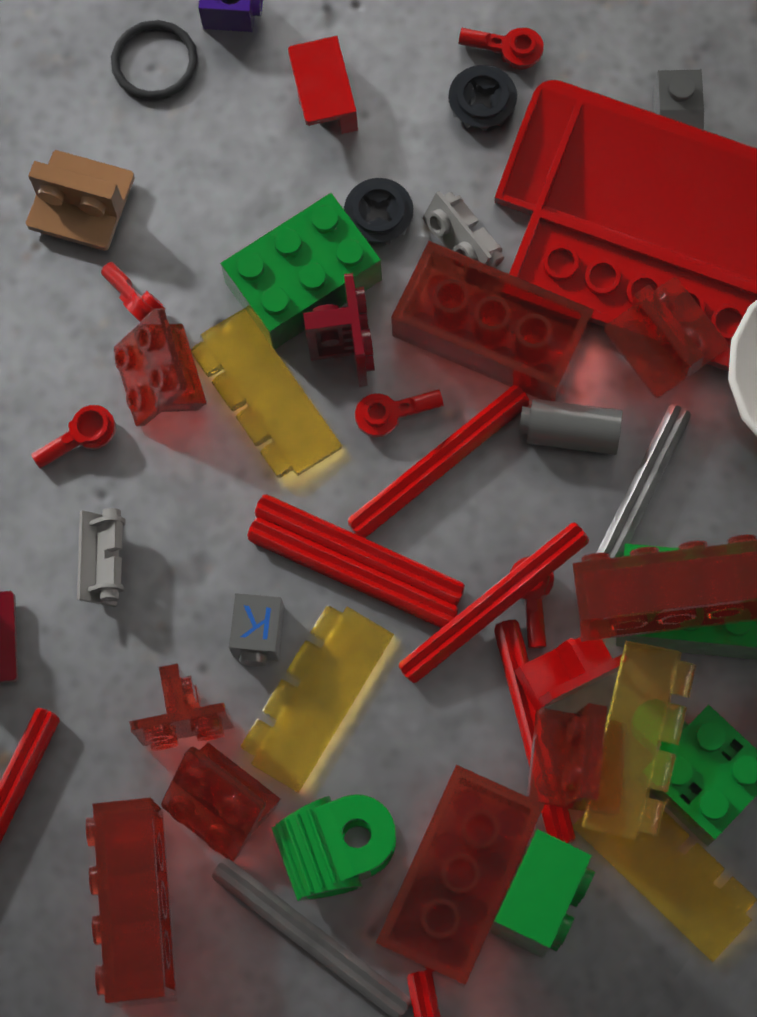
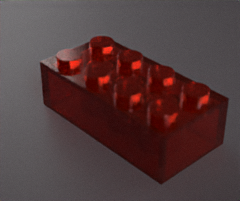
[391,241,594,402]
[572,534,757,642]
[376,765,545,988]
[86,797,177,1007]

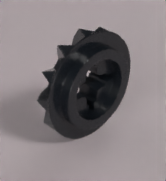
[448,65,517,132]
[344,178,413,245]

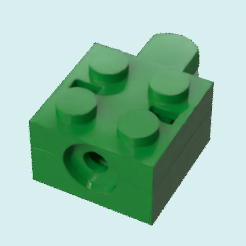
[631,699,757,847]

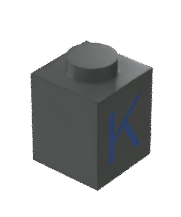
[229,593,285,667]

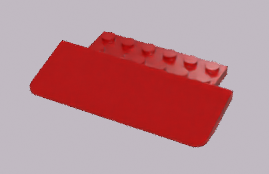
[494,80,757,372]

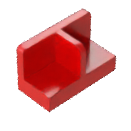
[288,36,358,134]
[514,629,631,712]

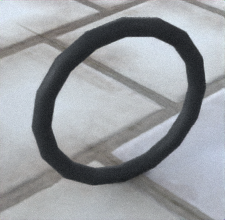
[111,20,198,100]

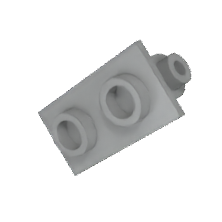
[422,191,504,283]
[77,508,125,607]

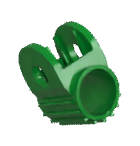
[271,794,396,901]

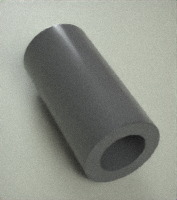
[519,399,623,455]

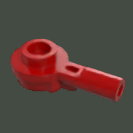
[458,27,544,70]
[101,262,167,331]
[355,389,444,437]
[31,405,116,469]
[510,556,555,649]

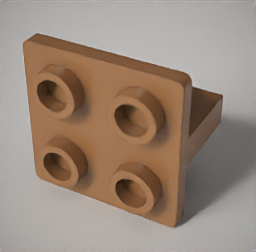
[26,150,135,251]

